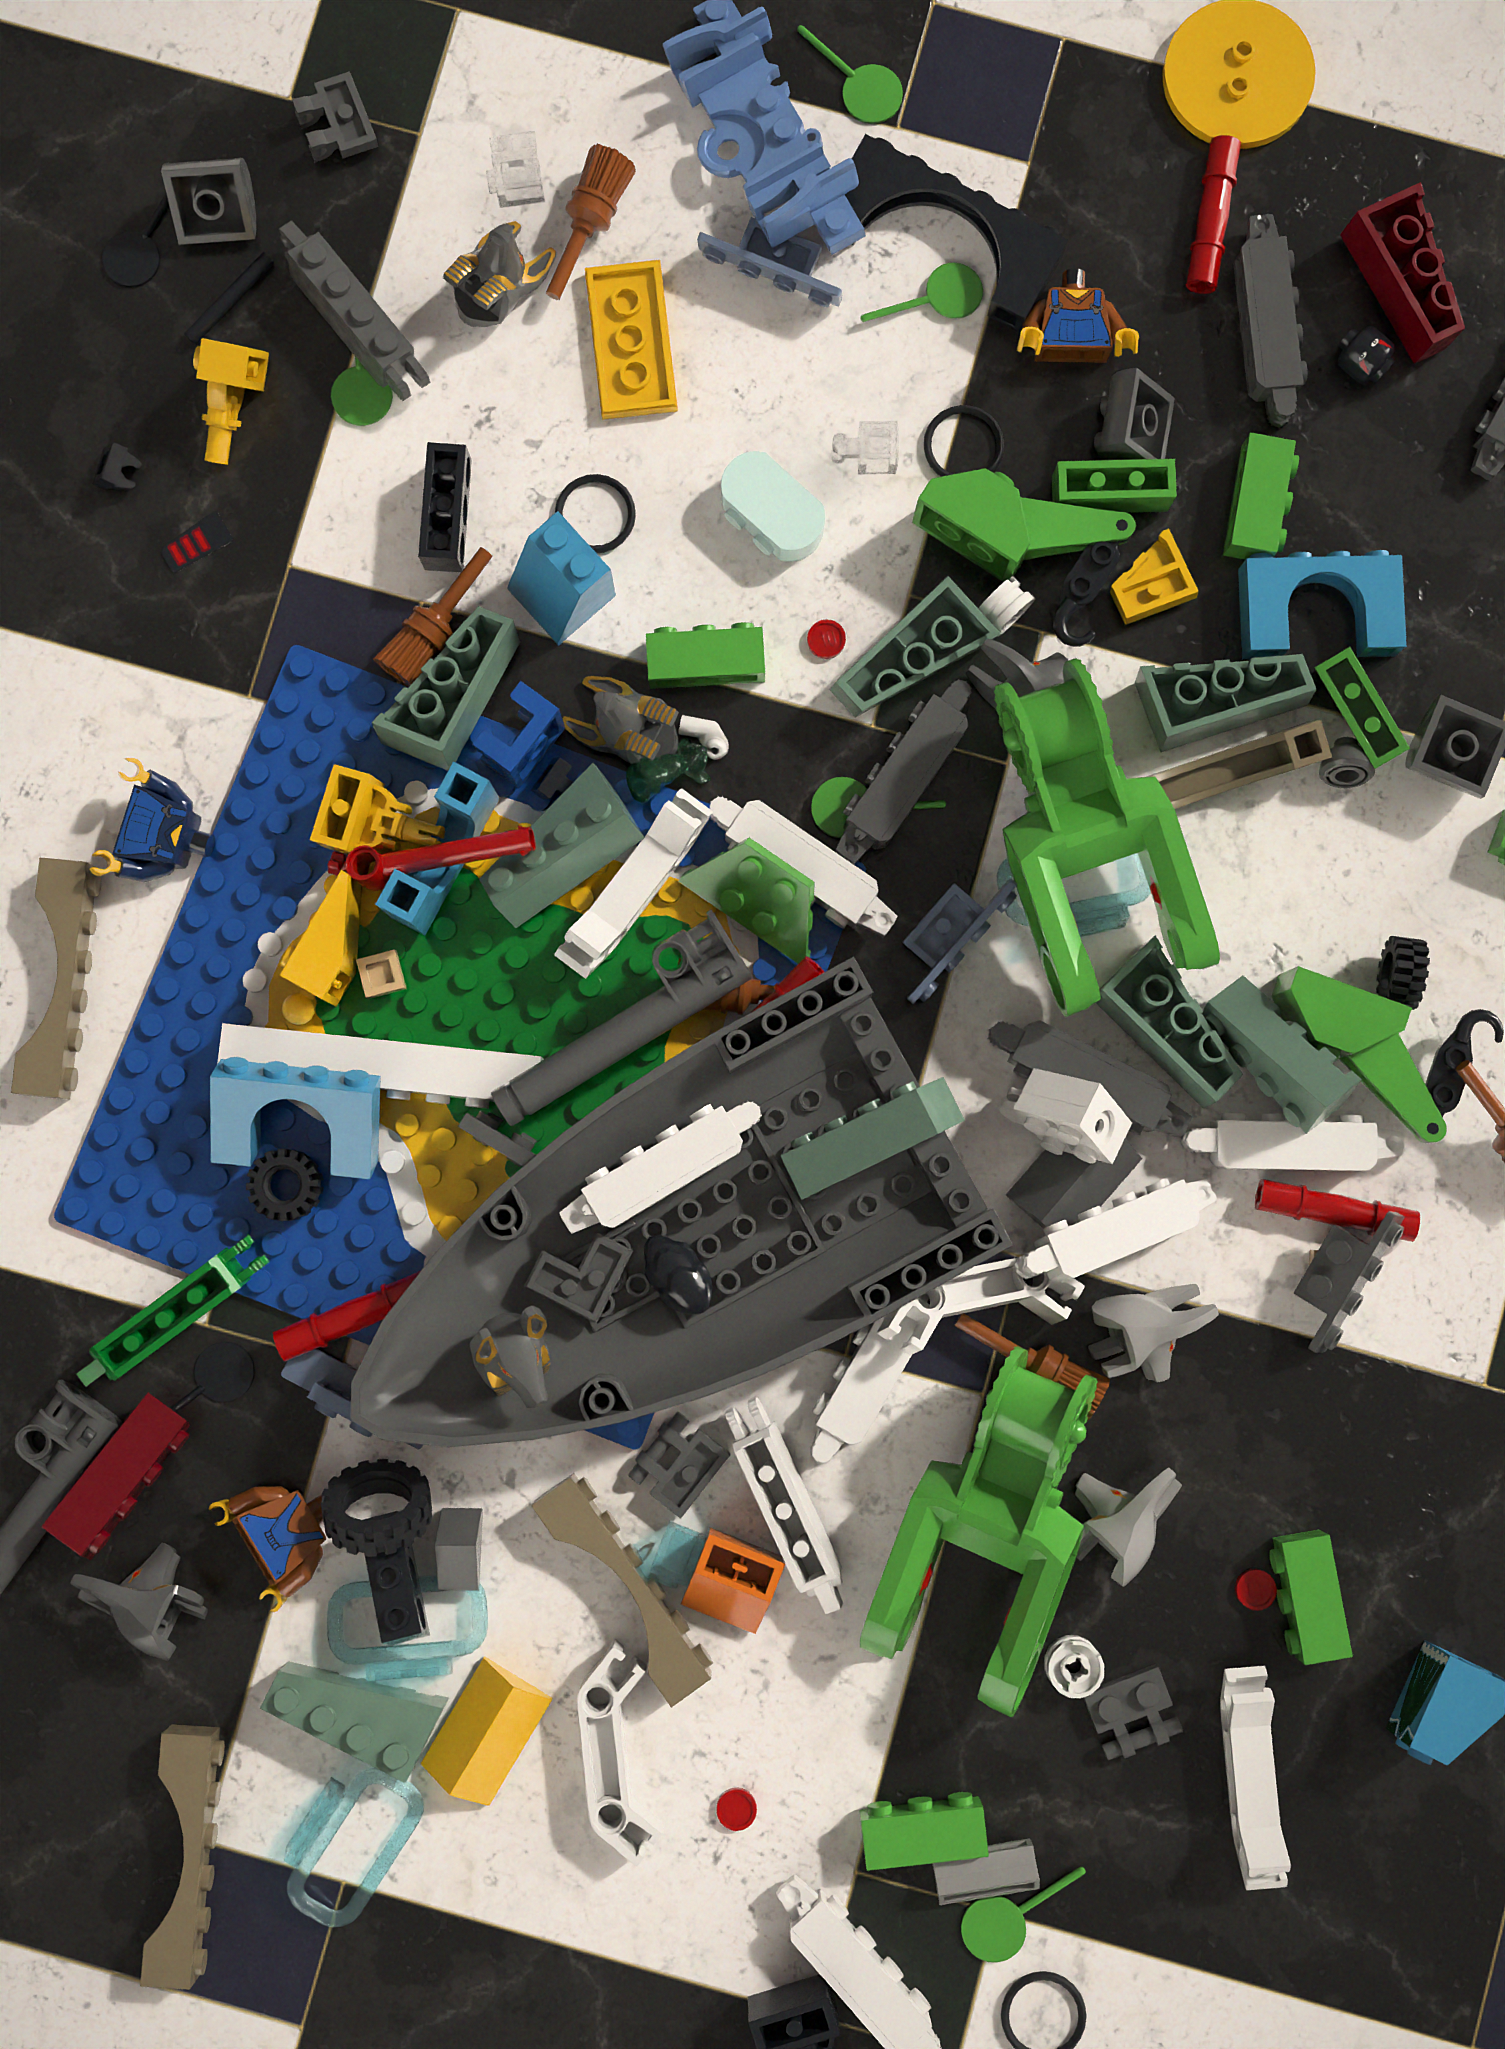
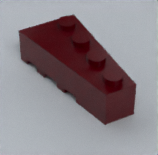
[1340,182,1465,364]
[41,1393,190,1560]

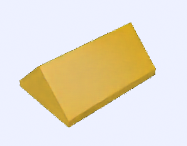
[420,1656,553,1806]

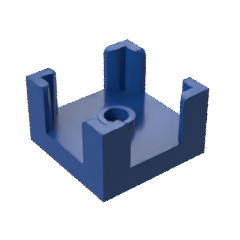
[472,681,565,789]

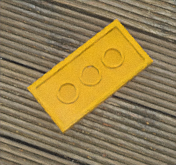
[585,260,678,420]

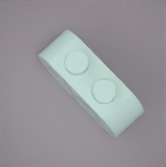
[721,451,825,562]

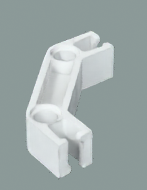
[554,788,713,979]
[877,1257,1085,1355]
[577,1639,664,1867]
[1220,1666,1291,1890]

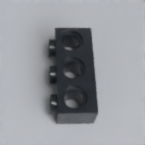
[418,442,472,572]
[363,1511,430,1646]

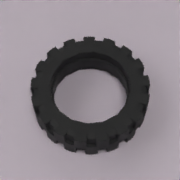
[321,1459,432,1557]

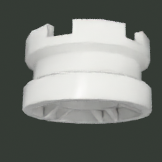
[978,576,1035,637]
[1044,1635,1104,1698]

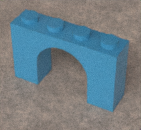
[1238,550,1407,660]
[375,761,500,936]
[210,1057,381,1179]

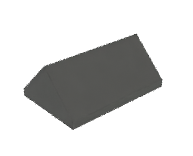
[1006,1138,1143,1229]

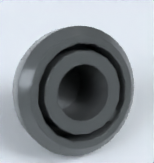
[1319,737,1375,788]

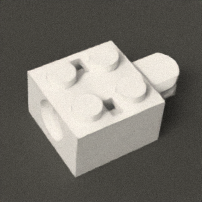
[1000,1068,1132,1164]

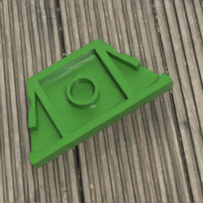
[678,837,815,964]

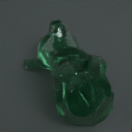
[626,738,711,803]

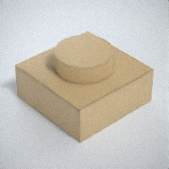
[356,949,406,999]

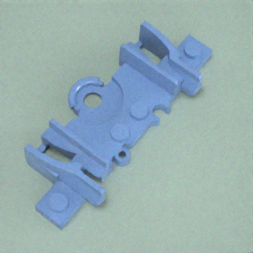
[663,0,866,255]

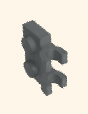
[292,71,378,162]
[458,1111,537,1168]

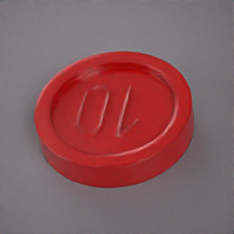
[807,619,846,659]
[1235,1569,1277,1611]
[717,1787,757,1831]

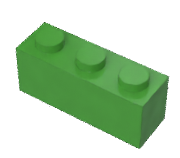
[1223,432,1299,560]
[1052,459,1177,513]
[646,622,765,689]
[1315,647,1410,769]
[1269,1529,1353,1665]
[859,1792,989,1871]

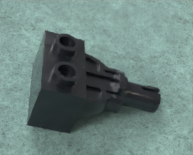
[748,1974,840,2049]

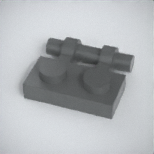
[628,1411,731,1519]
[1083,1664,1183,1760]

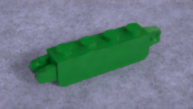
[76,1235,270,1386]

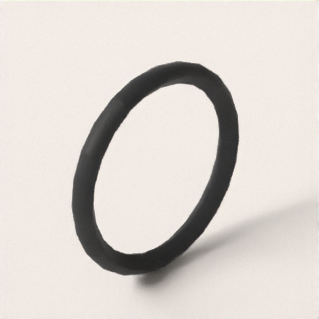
[923,405,1004,477]
[555,474,636,553]
[1001,1971,1087,2049]

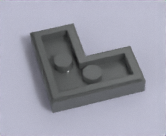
[524,1233,633,1324]

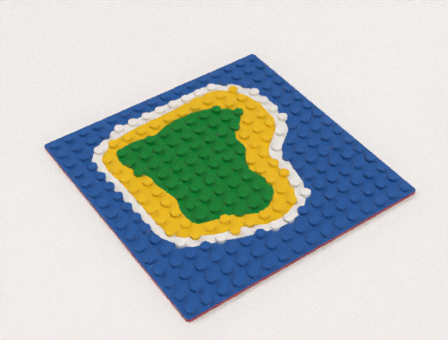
[54,645,866,1450]

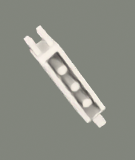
[710,796,898,937]
[560,1101,762,1234]
[1179,1113,1404,1172]
[1014,1178,1217,1284]
[810,1294,930,1464]
[725,1396,843,1614]
[777,1874,942,2049]

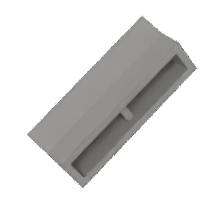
[932,1838,1040,1905]

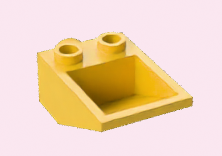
[280,870,362,1025]

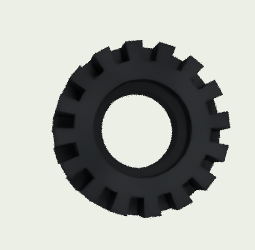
[1376,936,1430,1010]
[246,1149,324,1221]

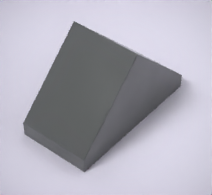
[435,1508,483,1591]

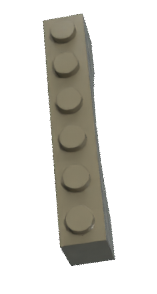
[1146,719,1332,809]
[11,857,101,1100]
[531,1473,713,1708]
[140,1724,225,1990]

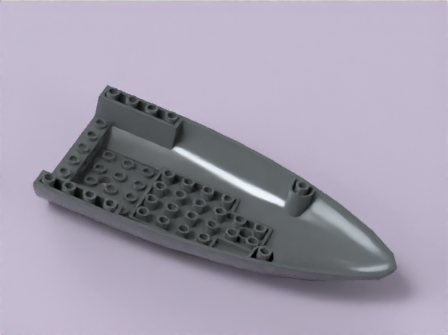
[350,957,1013,1447]

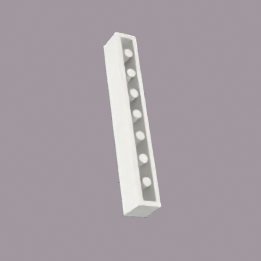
[217,1023,544,1108]

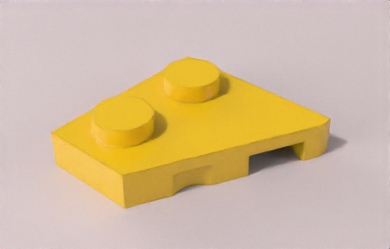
[1110,528,1199,625]

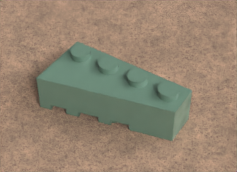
[829,576,1001,718]
[372,606,520,770]
[1135,654,1316,752]
[479,763,645,928]
[1096,935,1243,1109]
[1202,975,1362,1134]
[781,1077,965,1200]
[260,1661,449,1783]

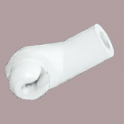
[679,715,729,760]

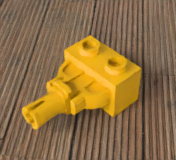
[193,338,269,465]
[310,764,445,855]

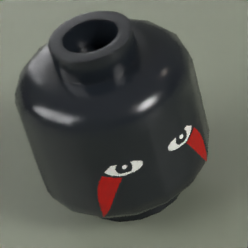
[1338,325,1396,384]

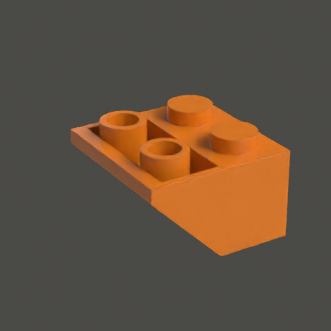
[680,1528,785,1634]

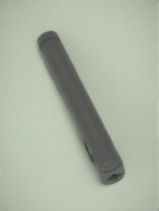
[491,910,753,1126]
[0,1379,123,1595]

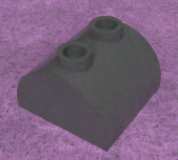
[161,158,256,245]
[1094,368,1175,460]
[1405,695,1505,799]

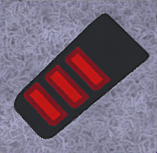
[162,511,233,572]

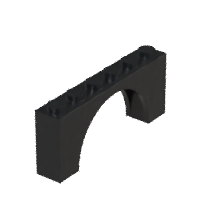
[845,133,1068,333]

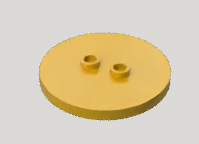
[1162,0,1316,149]

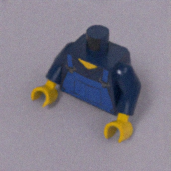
[90,758,215,882]

